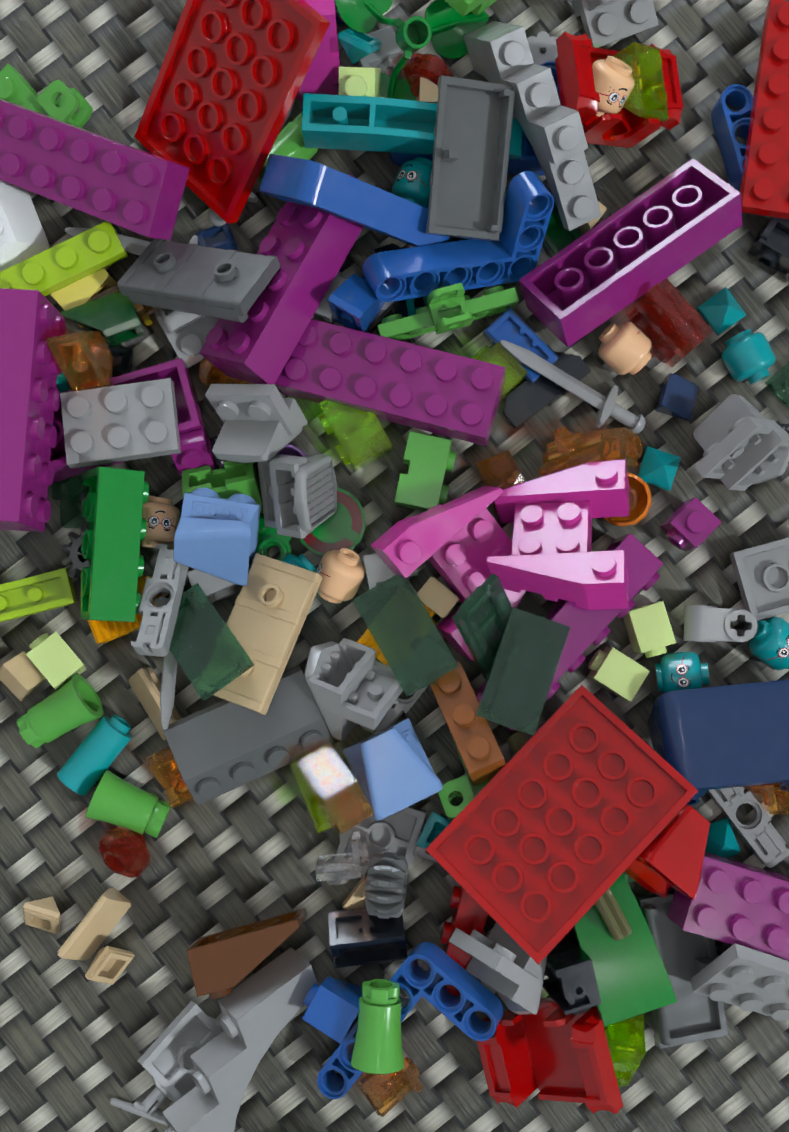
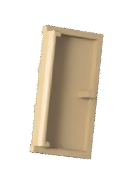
[197,553,323,715]

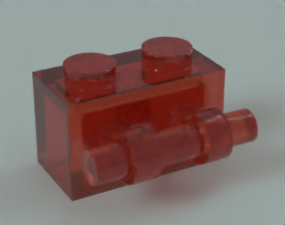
[627,278,713,367]

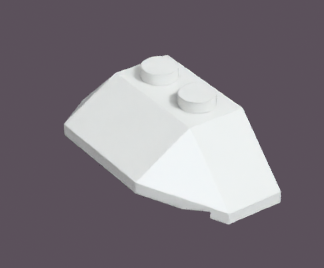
[0,180,50,272]

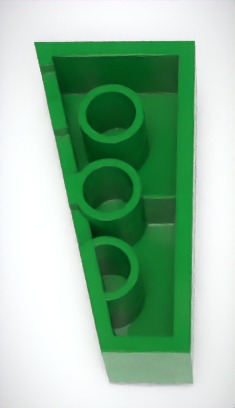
[81,467,149,622]

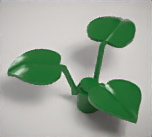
[334,0,489,101]

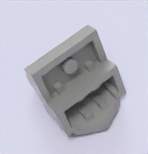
[572,0,659,48]
[151,306,219,368]
[206,384,308,463]
[693,394,789,491]
[258,454,337,539]
[305,638,408,742]
[449,922,547,1015]

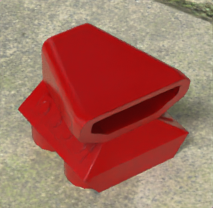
[624,805,710,900]

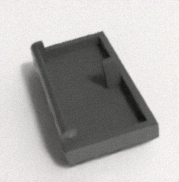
[426,75,515,241]
[118,238,281,323]
[635,890,728,1049]

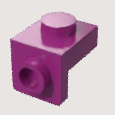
[171,429,215,476]

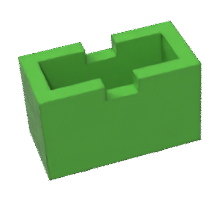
[394,431,457,512]
[182,461,263,512]

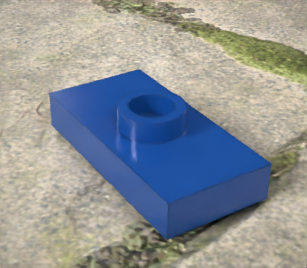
[483,307,558,385]

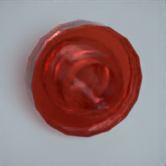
[403,53,453,98]
[99,827,150,878]

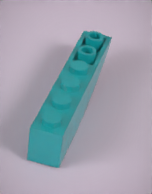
[302,93,522,159]

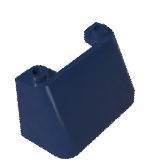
[647,679,789,806]

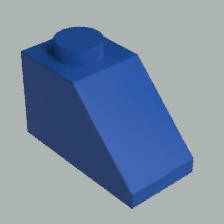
[328,274,385,333]
[302,976,362,1044]

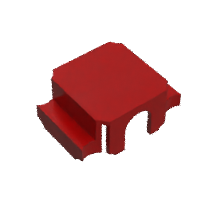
[555,31,683,148]
[477,998,623,1115]

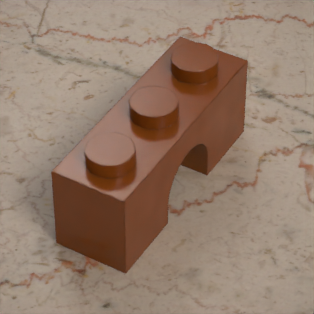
[426,661,506,786]

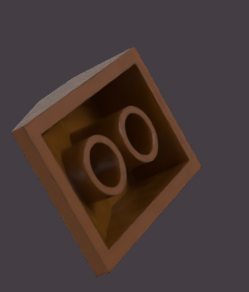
[186,908,307,999]

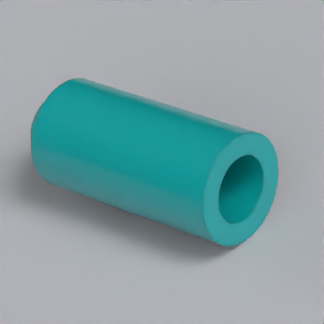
[57,714,132,796]

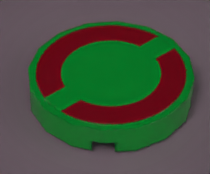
[299,488,366,557]

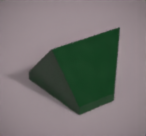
[60,291,146,347]

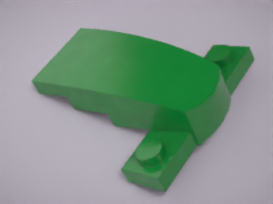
[572,872,677,1026]

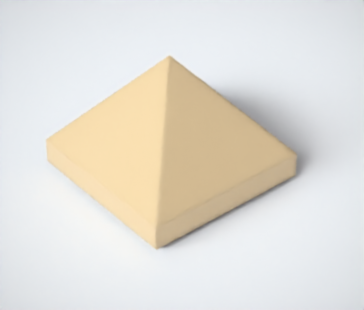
[23,896,61,934]
[85,946,135,985]

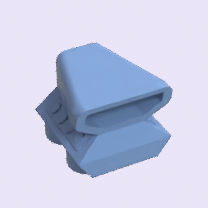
[174,488,261,586]
[343,718,443,821]

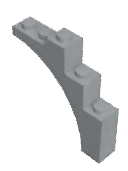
[463,21,602,231]
[162,947,318,1132]

